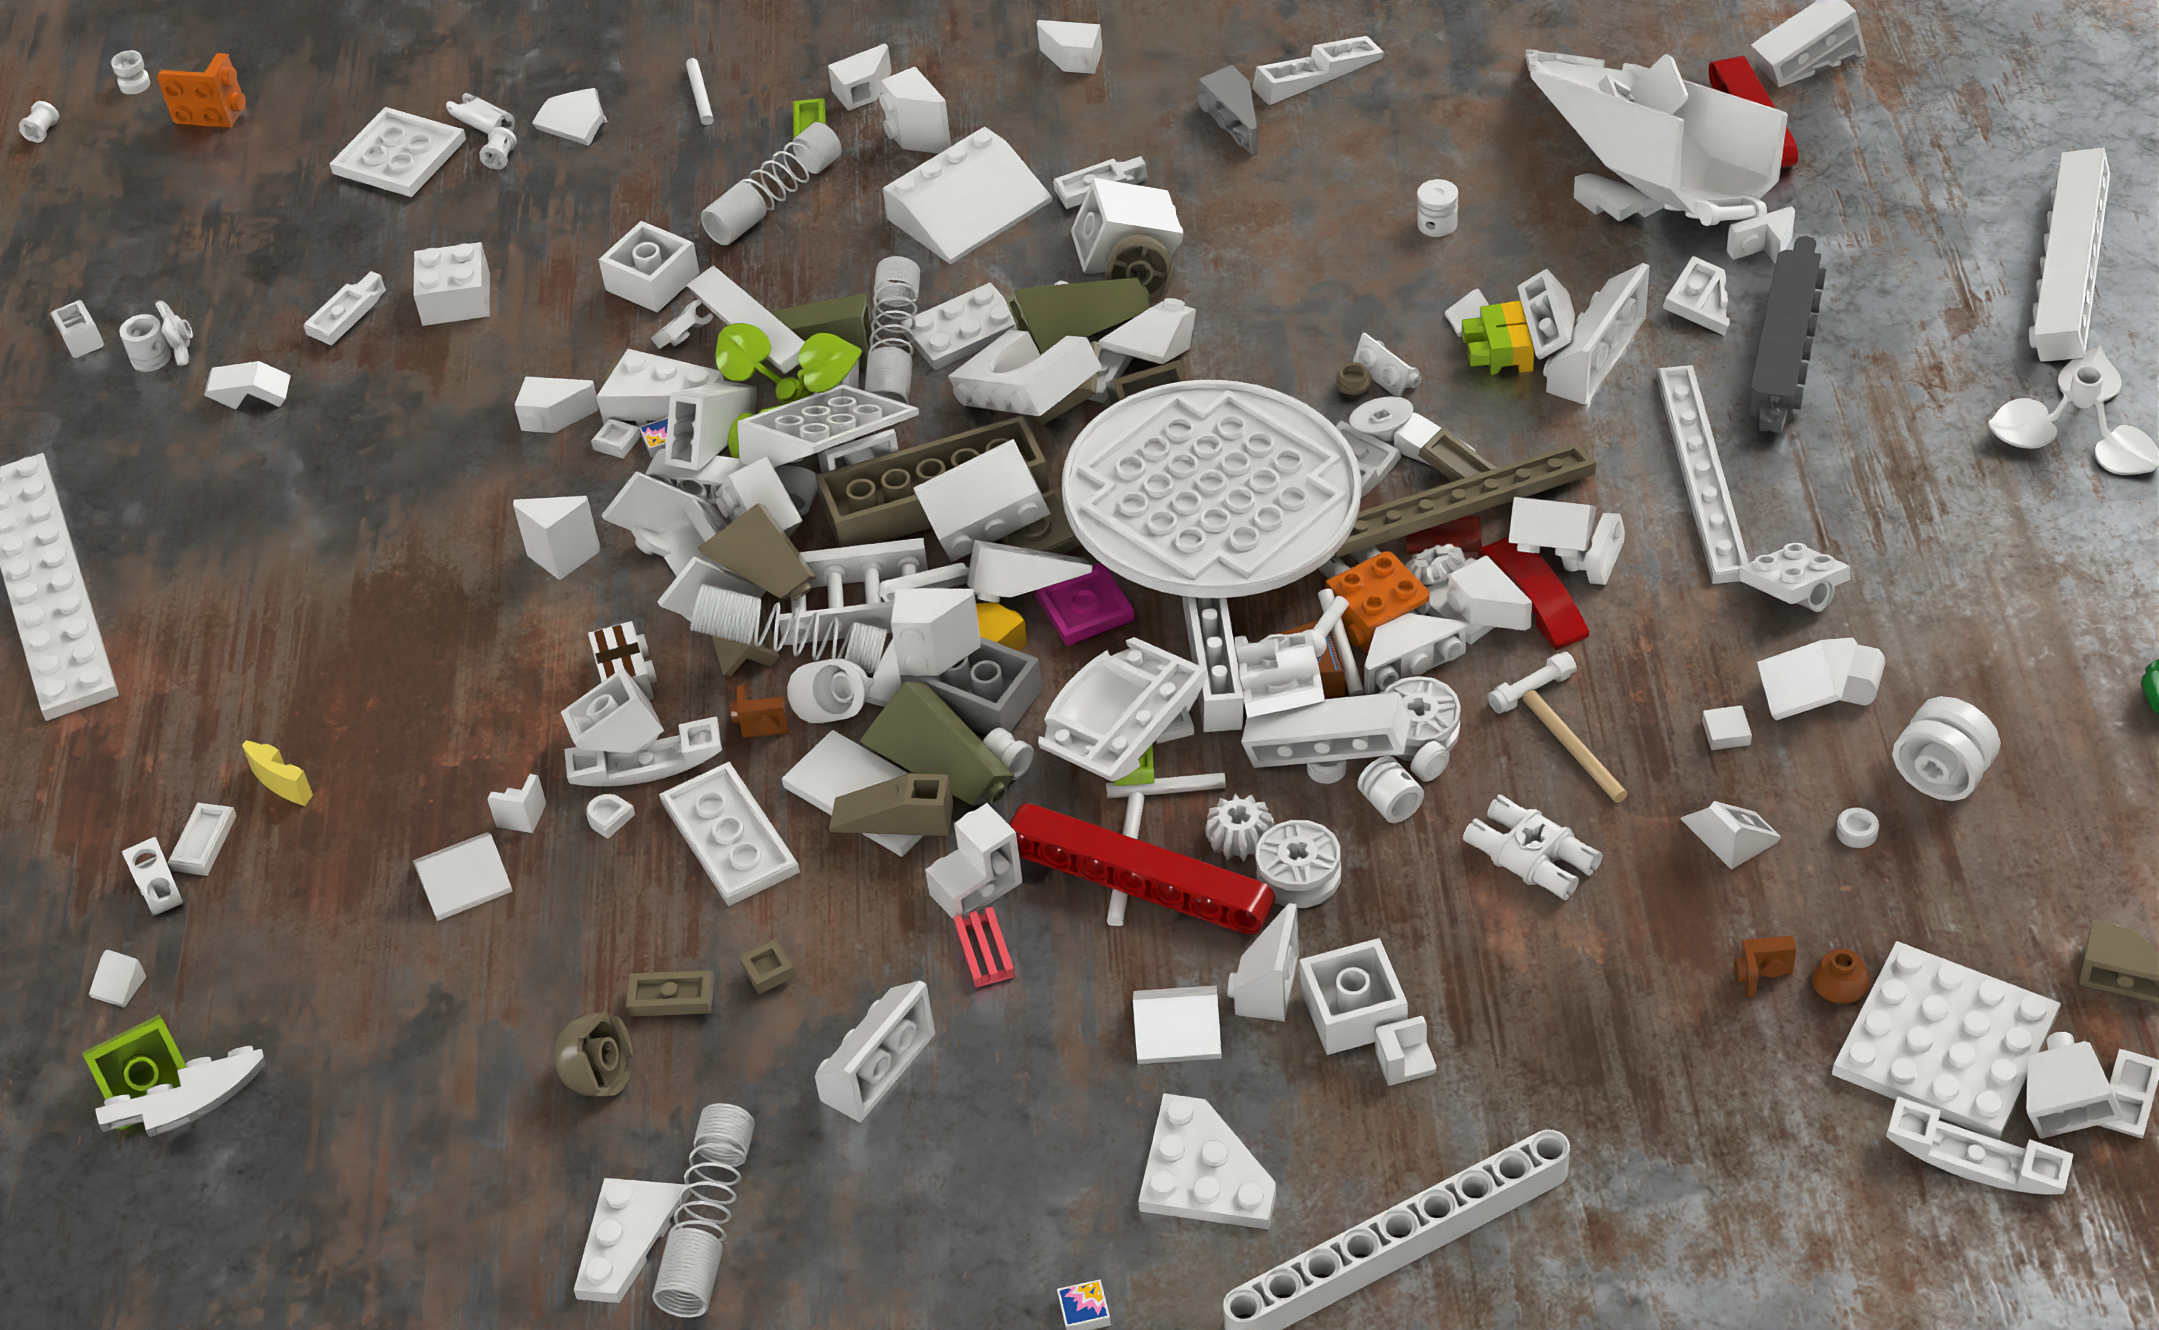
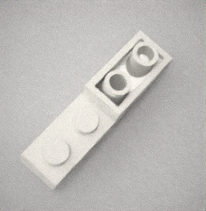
[95,1046,266,1137]

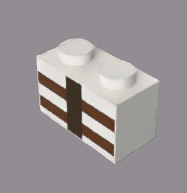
[588,621,657,700]

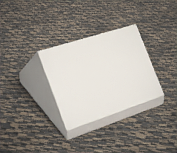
[513,496,600,580]
[1757,637,1857,721]
[413,832,513,921]
[1133,985,1222,1064]

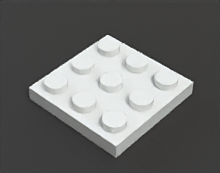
[330,107,466,197]

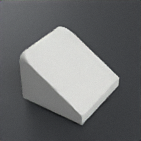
[1445,289,1489,337]
[89,950,146,1008]

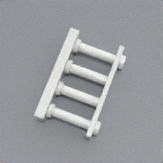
[779,538,928,645]

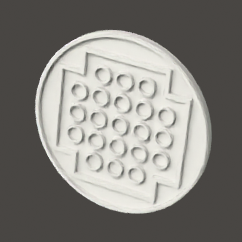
[1062,380,1362,598]

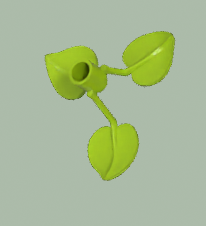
[716,323,862,459]

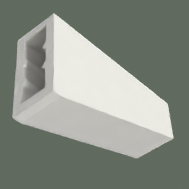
[664,381,757,470]

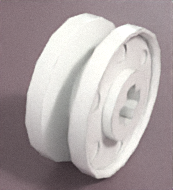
[1383,676,1461,761]
[1255,820,1341,908]

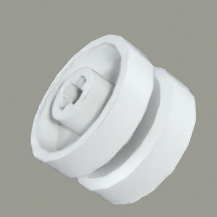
[1892,696,2001,801]

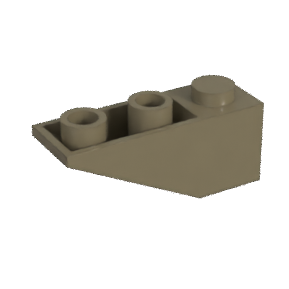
[829,773,953,836]

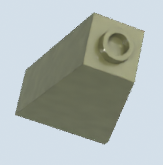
[1004,277,1151,355]
[761,294,875,369]
[860,681,1015,806]

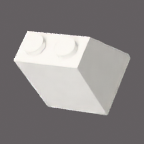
[1071,178,1183,274]

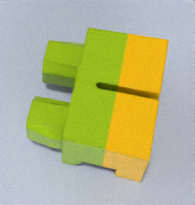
[1461,300,1534,375]

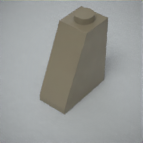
[698,503,817,601]

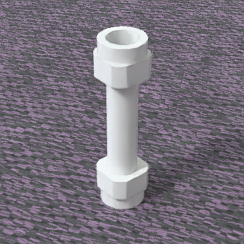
[1488,652,1577,714]

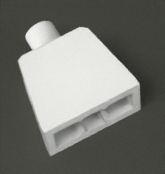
[2026,1032,2124,1139]

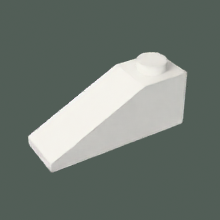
[1517,269,1575,360]

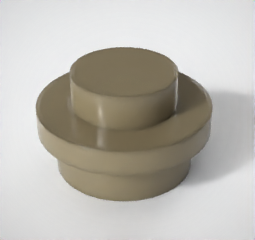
[1336,362,1372,395]

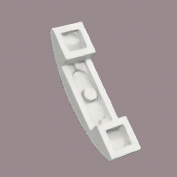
[564,716,722,787]
[1886,1096,2074,1194]

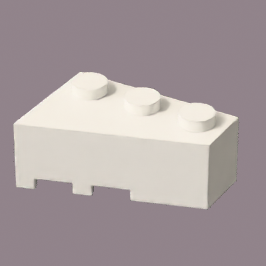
[1751,0,1867,87]
[596,349,724,426]

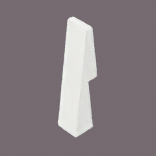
[1252,36,1384,105]

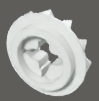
[1405,544,1465,585]

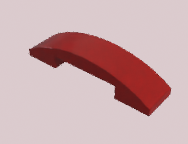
[1478,536,1589,651]

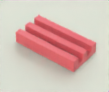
[953,907,1015,988]

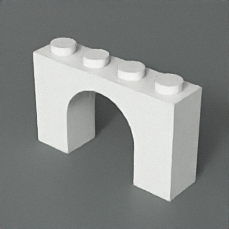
[948,330,1102,416]

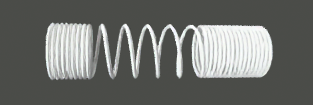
[701,122,842,245]
[865,256,920,405]
[690,584,887,676]
[652,1103,755,1318]

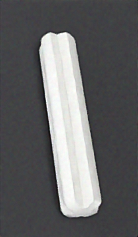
[878,563,969,603]

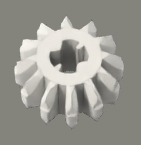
[1205,793,1274,862]

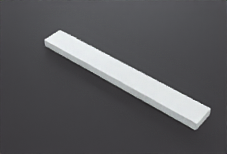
[1656,365,1749,584]

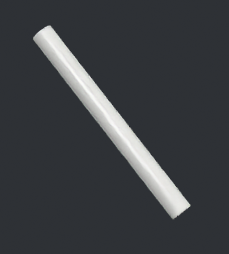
[1107,792,1145,926]

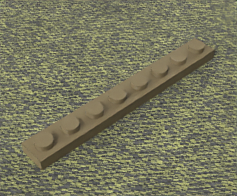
[1334,442,1596,558]

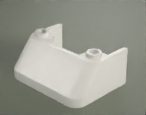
[601,471,766,622]

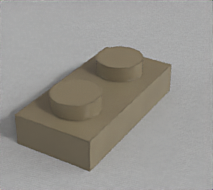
[626,970,714,1017]

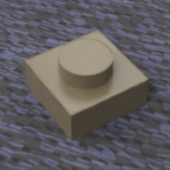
[739,939,796,994]

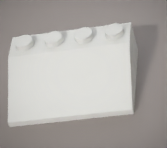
[883,126,1052,265]
[738,384,919,470]

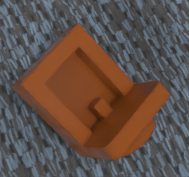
[730,685,789,738]

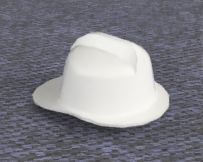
[787,658,874,723]

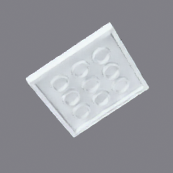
[1832,941,2061,1140]

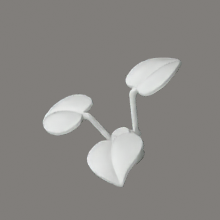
[1988,345,2159,475]

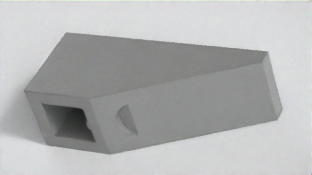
[1197,65,1258,156]

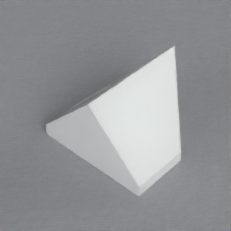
[1680,801,1782,870]

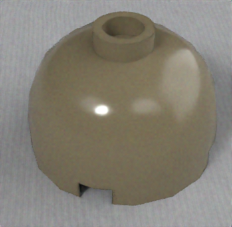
[1105,234,1174,300]
[553,1012,633,1097]

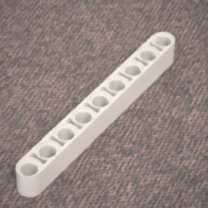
[1223,1130,1570,1330]

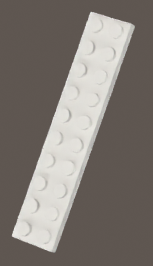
[0,453,119,721]

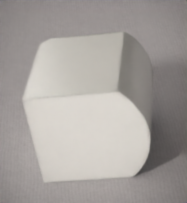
[1841,644,1885,706]

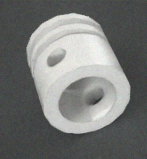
[1417,179,1458,237]
[119,314,171,372]
[1358,756,1424,823]

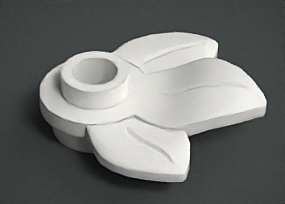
[155,301,193,366]

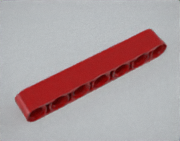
[1009,803,1276,935]

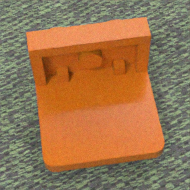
[157,53,246,128]
[1326,551,1430,655]

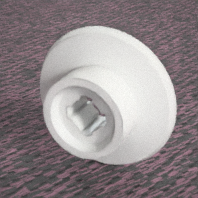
[1349,397,1413,442]

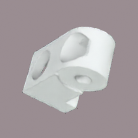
[122,837,183,916]

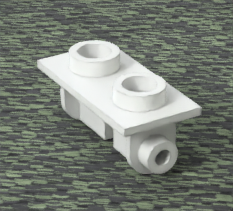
[1353,333,1422,398]

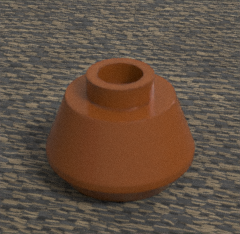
[1811,949,1871,1004]

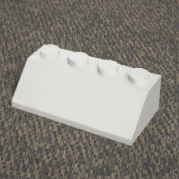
[1543,263,1650,405]

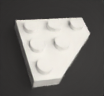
[1138,1093,1276,1230]

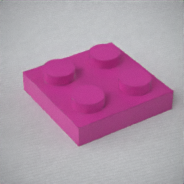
[1035,562,1135,646]

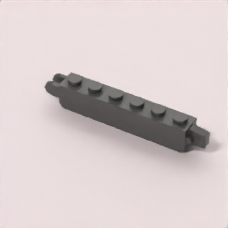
[1748,235,1826,433]

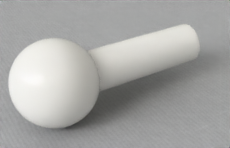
[1302,596,1349,657]

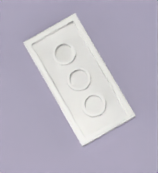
[781,730,924,857]
[659,762,800,907]

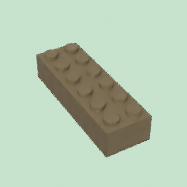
[815,415,1049,548]

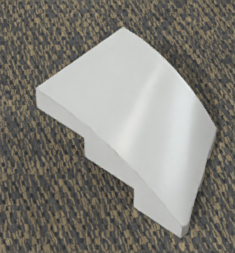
[1235,632,1325,718]

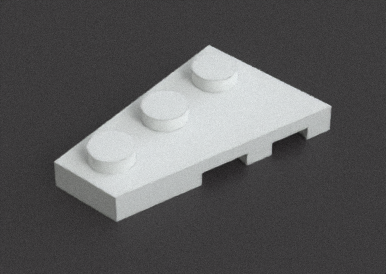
[574,1178,691,1303]

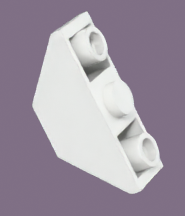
[1364,613,1467,695]

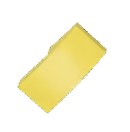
[242,740,313,806]

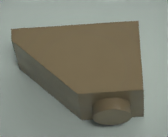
[2078,920,2159,1003]

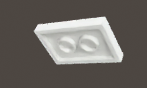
[901,282,1018,371]

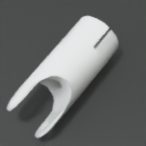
[446,93,515,134]

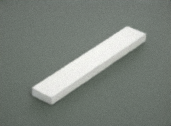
[687,265,805,374]

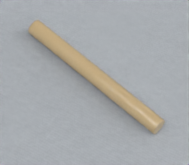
[1523,690,1627,803]

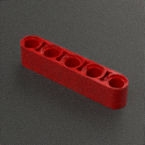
[1708,56,1798,169]

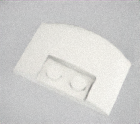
[1038,637,1208,782]

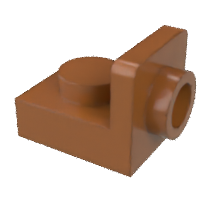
[1734,935,1797,997]

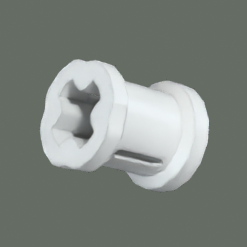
[19,101,59,143]
[479,127,517,170]

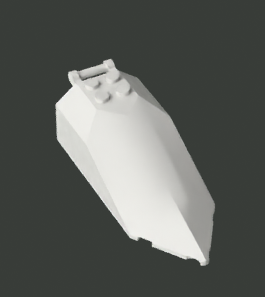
[1525,49,1788,226]

